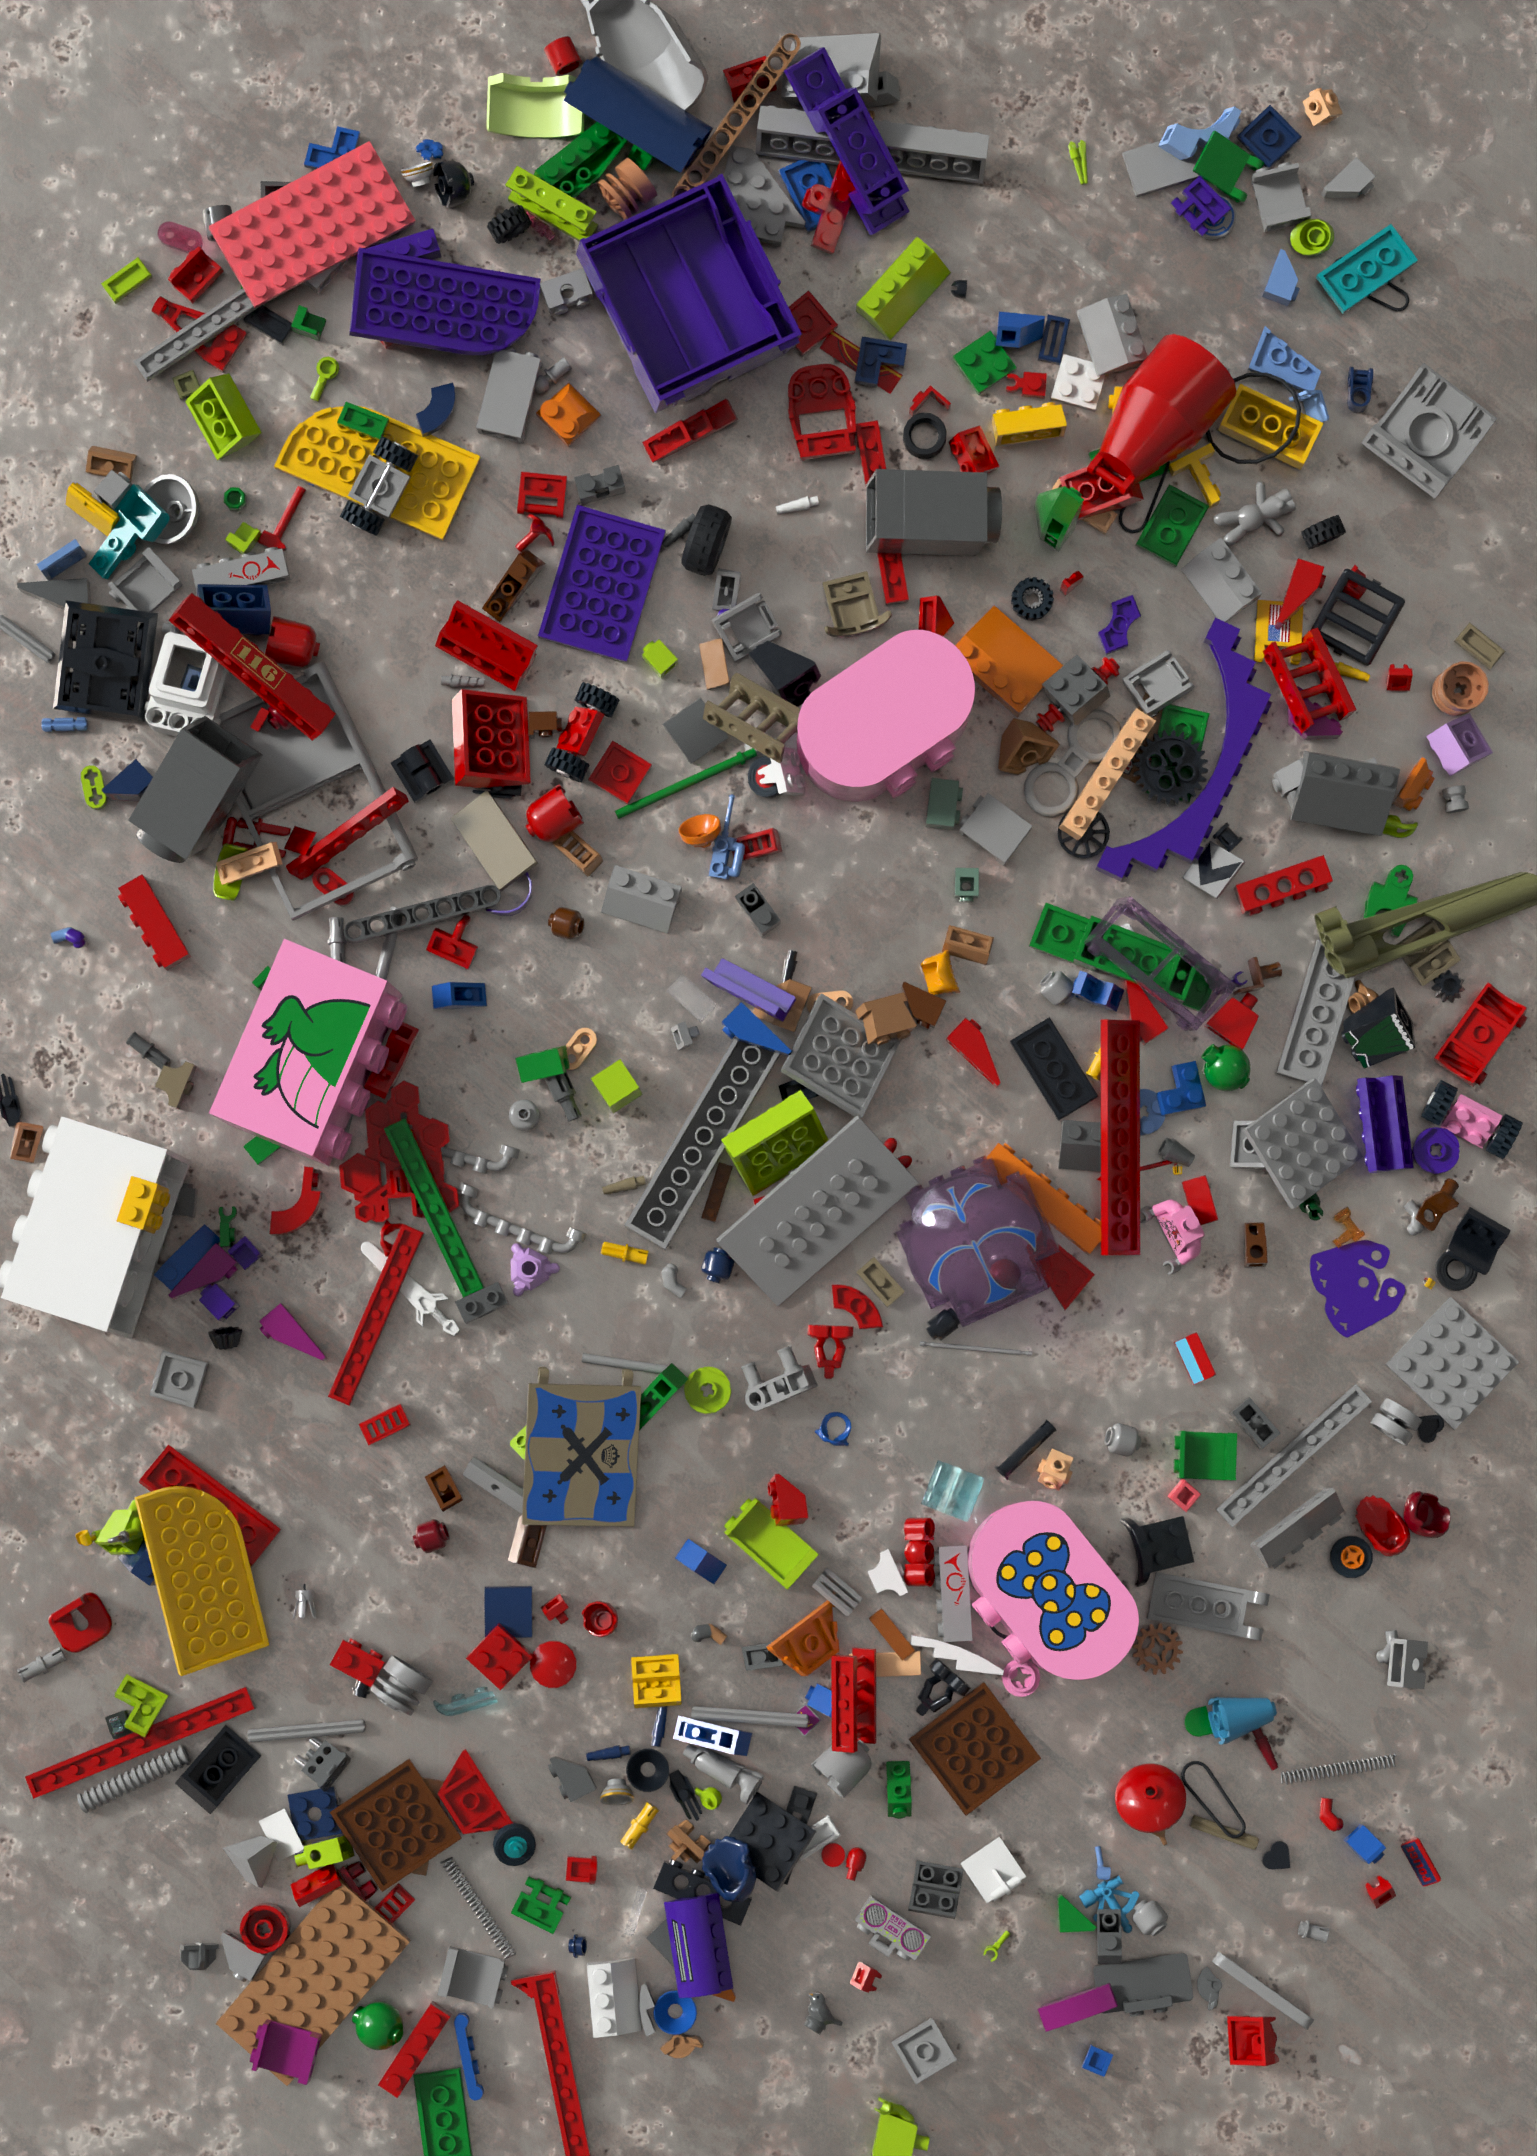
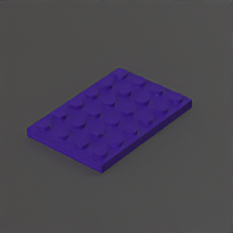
[538,505,666,663]

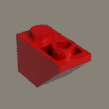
[767,1474,808,1526]

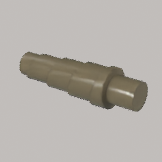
[602,1175,646,1195]

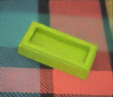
[101,257,152,304]

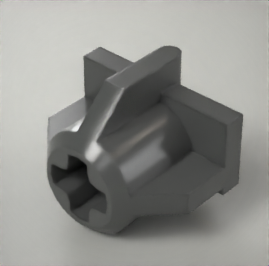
[180,1942,219,1970]

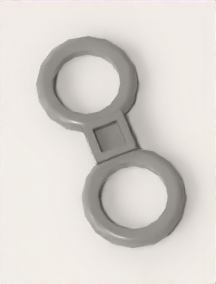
[1024,709,1121,817]

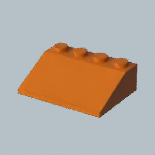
[955,605,1063,718]

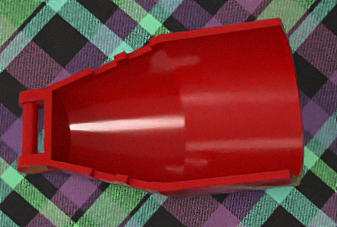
[1087,334,1237,496]

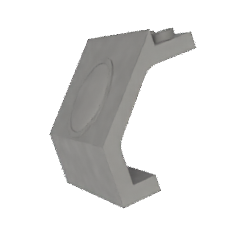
[1362,363,1497,499]

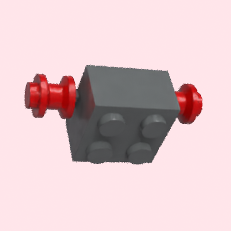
[1036,655,1120,733]

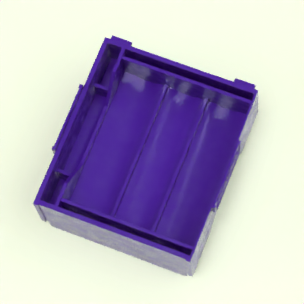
[576,174,802,413]

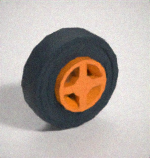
[1330,1536,1373,1578]

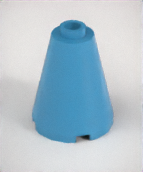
[1208,1697,1277,1745]

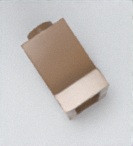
[855,992,917,1045]

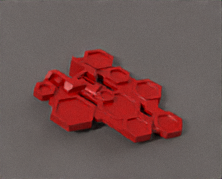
[339,1080,459,1223]

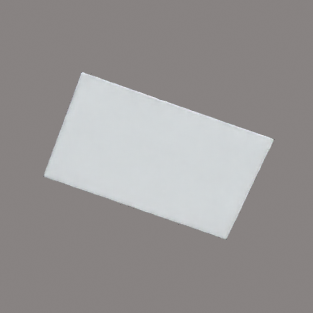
[259,1808,304,1862]

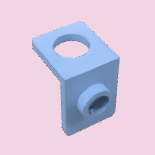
[1289,390,1329,423]

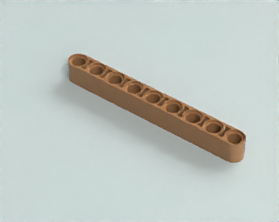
[671,33,801,198]

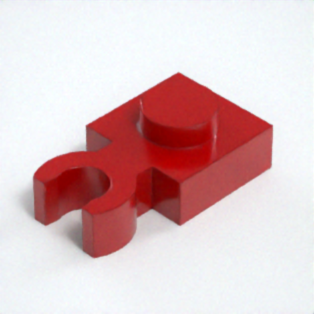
[1006,372,1047,398]

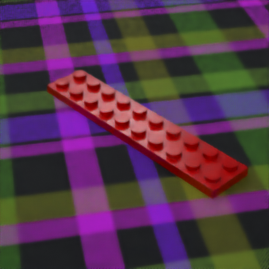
[1101,1019,1140,1255]

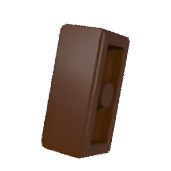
[508,1515,547,1568]

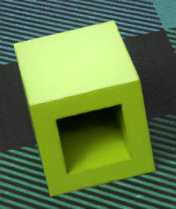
[642,639,678,679]

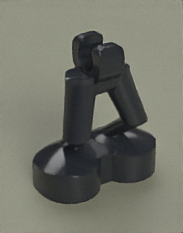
[916,1658,971,1716]

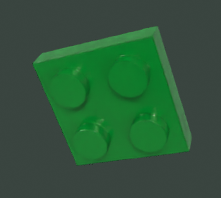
[952,330,1017,395]

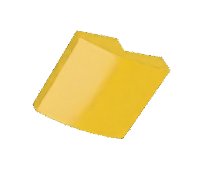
[631,1654,682,1708]

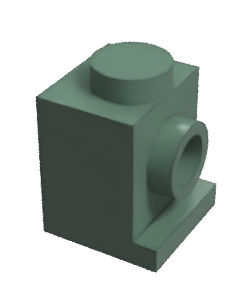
[955,868,979,903]

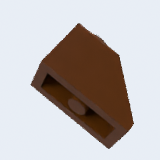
[901,982,946,1030]

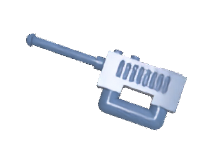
[709,794,745,880]

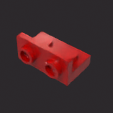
[723,56,777,103]
[949,425,999,473]

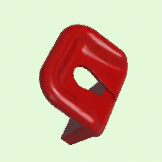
[48,1592,112,1653]

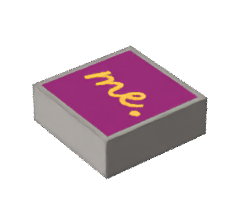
[795,1703,822,1737]

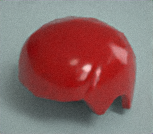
[582,1601,618,1638]

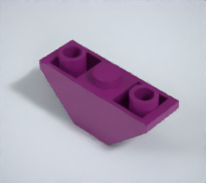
[1287,686,1343,740]

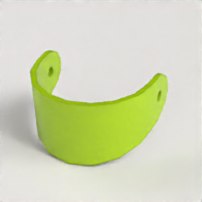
[213,843,248,901]

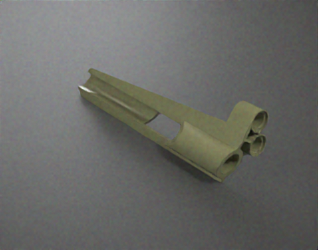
[1314,872,1537,978]

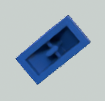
[675,1539,727,1584]

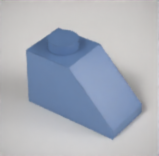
[1262,249,1300,307]

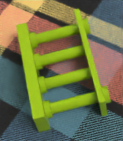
[505,166,599,242]

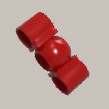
[904,1518,935,1587]

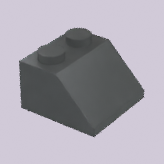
[1058,1120,1101,1172]

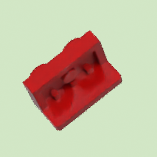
[168,246,224,304]
[330,1638,386,1687]
[290,1864,342,1907]

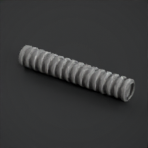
[77,1745,191,1813]

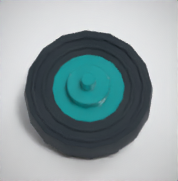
[493,1823,536,1866]

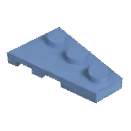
[1248,326,1321,391]

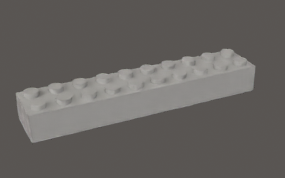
[756,106,989,184]
[625,1038,781,1251]

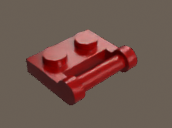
[517,472,567,518]

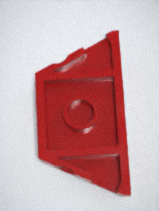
[437,1749,512,1834]

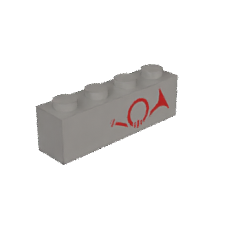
[192,547,291,591]
[934,1545,973,1642]

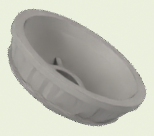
[144,474,200,544]

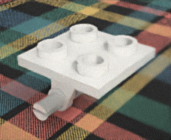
[960,1837,1026,1903]

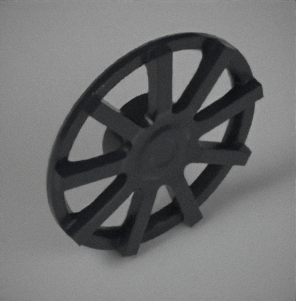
[1057,811,1110,859]

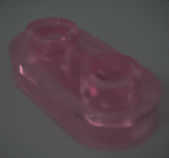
[158,221,203,253]

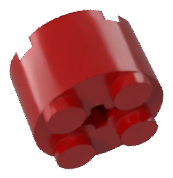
[240,1903,290,1954]

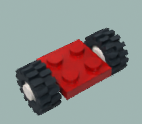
[544,682,620,782]

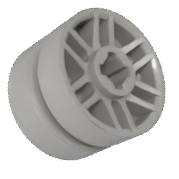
[1370,1398,1422,1446]

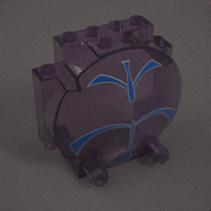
[896,1155,1060,1328]

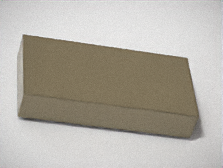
[1454,622,1506,670]

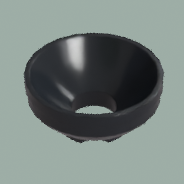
[626,1748,669,1792]

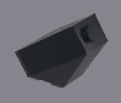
[749,640,821,707]

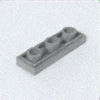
[463,1457,523,1514]

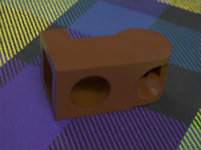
[1244,1222,1268,1268]

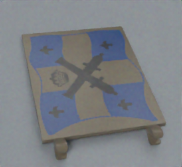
[522,1367,641,1527]

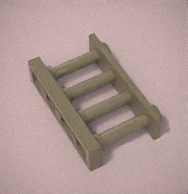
[703,672,800,763]

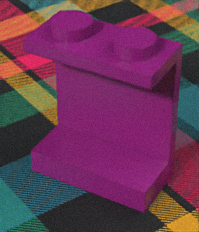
[250,2019,322,2085]

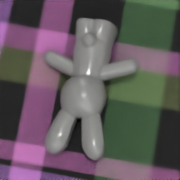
[1214,481,1296,546]

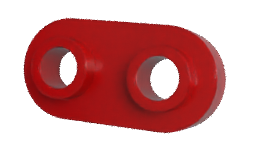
[312,867,354,906]

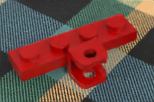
[802,160,856,254]

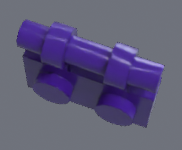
[1171,176,1231,236]

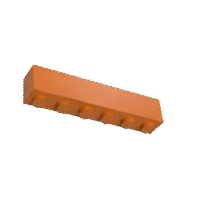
[980,1143,1101,1255]

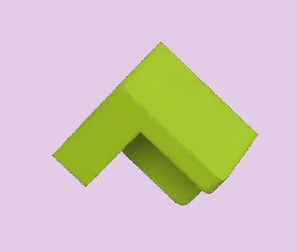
[225,522,262,555]

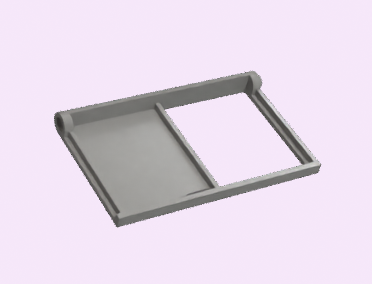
[219,662,418,921]

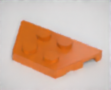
[767,1600,839,1676]

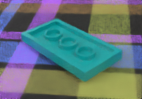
[1316,224,1418,314]

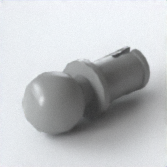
[534,357,572,394]

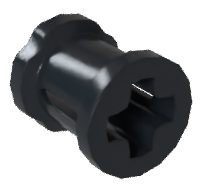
[1212,823,1243,852]

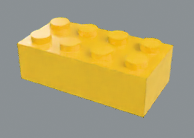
[1218,384,1324,470]

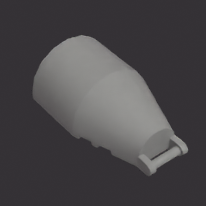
[581,0,708,111]

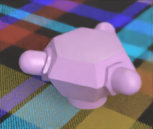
[511,1243,560,1296]

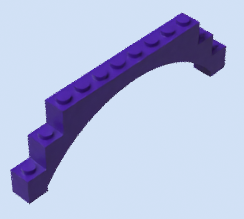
[1095,617,1273,881]

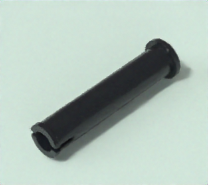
[995,1419,1057,1480]

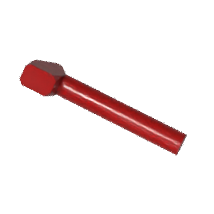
[258,486,306,551]

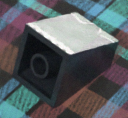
[1341,987,1415,1069]

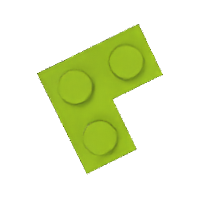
[114,1674,168,1737]

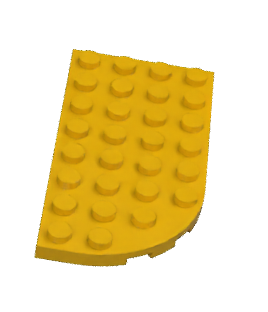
[274,406,481,541]
[134,1486,269,1676]

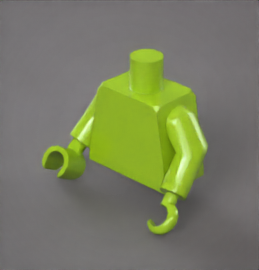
[872,2097,930,2156]

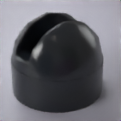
[951,280,967,299]

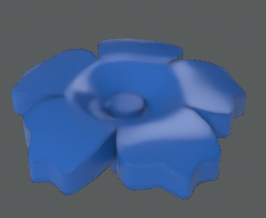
[416,139,443,161]

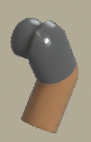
[691,1624,727,1645]

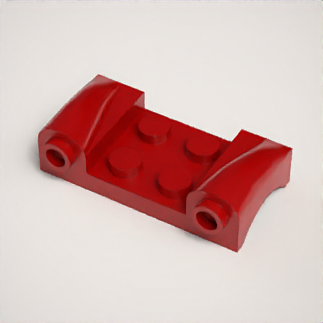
[1434,982,1528,1087]

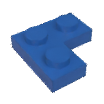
[304,126,360,170]
[1156,1061,1206,1116]

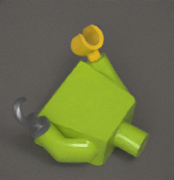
[75,1500,144,1555]

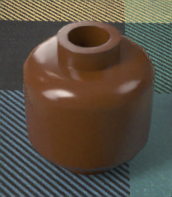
[548,907,584,940]

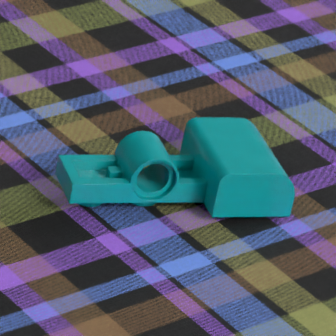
[89,484,170,579]

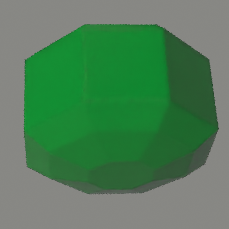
[223,487,246,511]

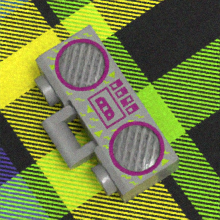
[855,1895,931,1961]

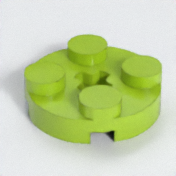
[684,1366,731,1414]

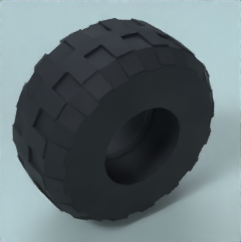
[681,504,732,576]

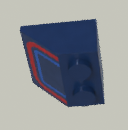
[102,759,153,802]

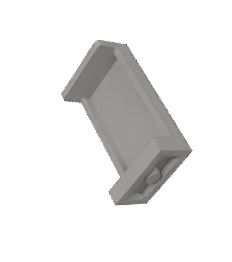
[476,348,543,443]

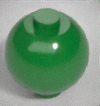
[1201,1044,1251,1092]
[352,2002,403,2050]

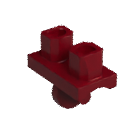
[338,1861,378,1902]

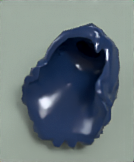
[702,1836,756,1902]

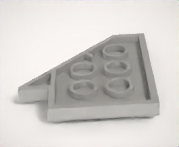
[724,145,805,246]

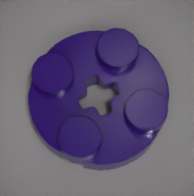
[1412,1127,1460,1175]

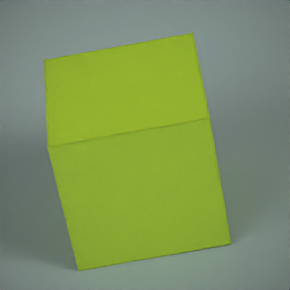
[591,1059,643,1114]

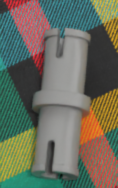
[328,917,347,964]
[17,1647,67,1683]

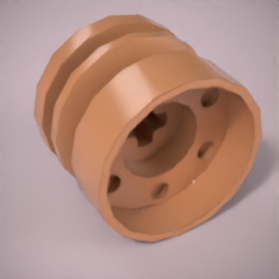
[597,158,657,220]
[1432,661,1489,716]

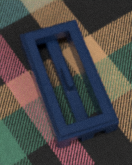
[1038,314,1070,365]

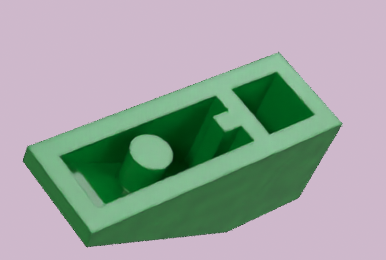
[639,1363,688,1431]

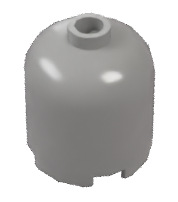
[811,1740,872,1798]

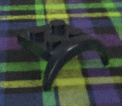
[1120,1516,1194,1587]

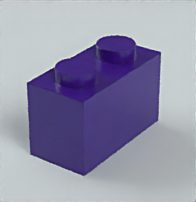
[199,1284,240,1322]

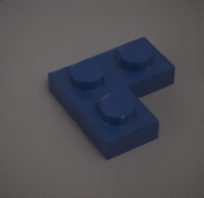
[854,336,907,387]

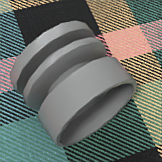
[370,1655,433,1716]

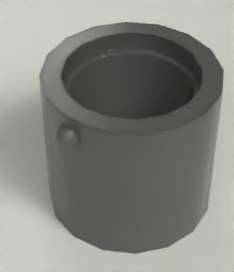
[202,205,232,242]

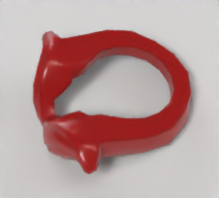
[380,1220,406,1256]

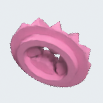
[1002,1660,1040,1697]

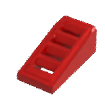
[732,828,782,861]
[359,1404,411,1446]
[375,1883,416,1924]

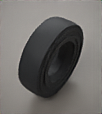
[1435,1252,1478,1291]

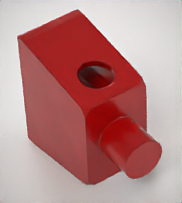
[1204,992,1259,1050]

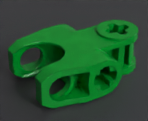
[1363,865,1418,938]

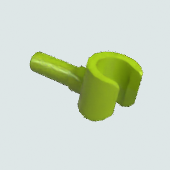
[984,1931,1010,1962]

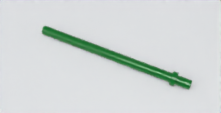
[615,748,758,819]

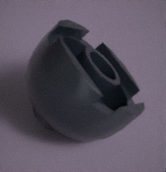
[433,161,474,208]

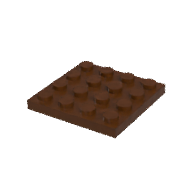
[909,1682,1041,1816]
[330,1758,462,1892]

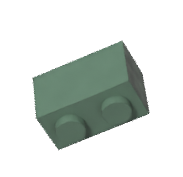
[926,778,963,830]

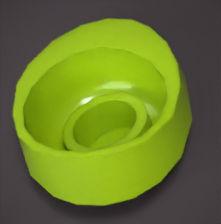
[1290,219,1334,256]

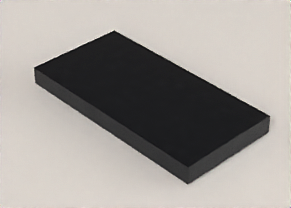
[1010,1017,1098,1121]

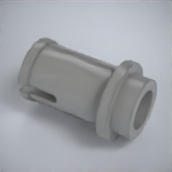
[1298,1920,1330,1943]

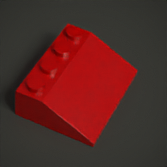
[452,689,531,788]

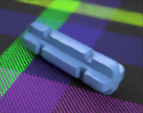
[41,717,88,732]

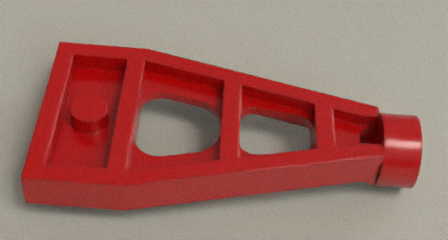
[152,296,247,372]

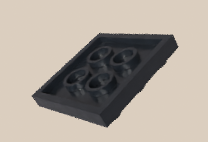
[729,1792,817,1892]

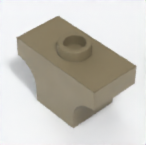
[155,1061,197,1110]

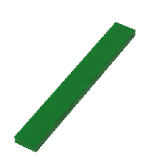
[384,1118,485,1298]

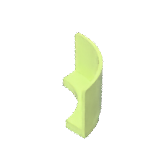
[486,73,584,138]

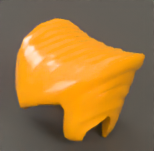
[921,950,961,995]

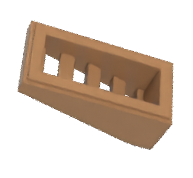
[552,831,603,877]

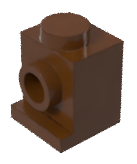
[529,711,562,739]

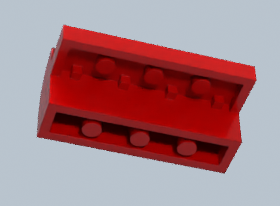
[435,600,538,691]

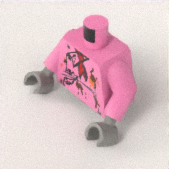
[1140,1199,1205,1275]

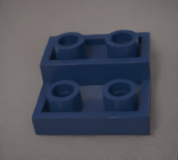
[484,1586,533,1638]

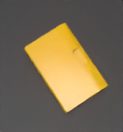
[65,482,119,537]

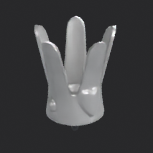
[292,1584,317,1620]

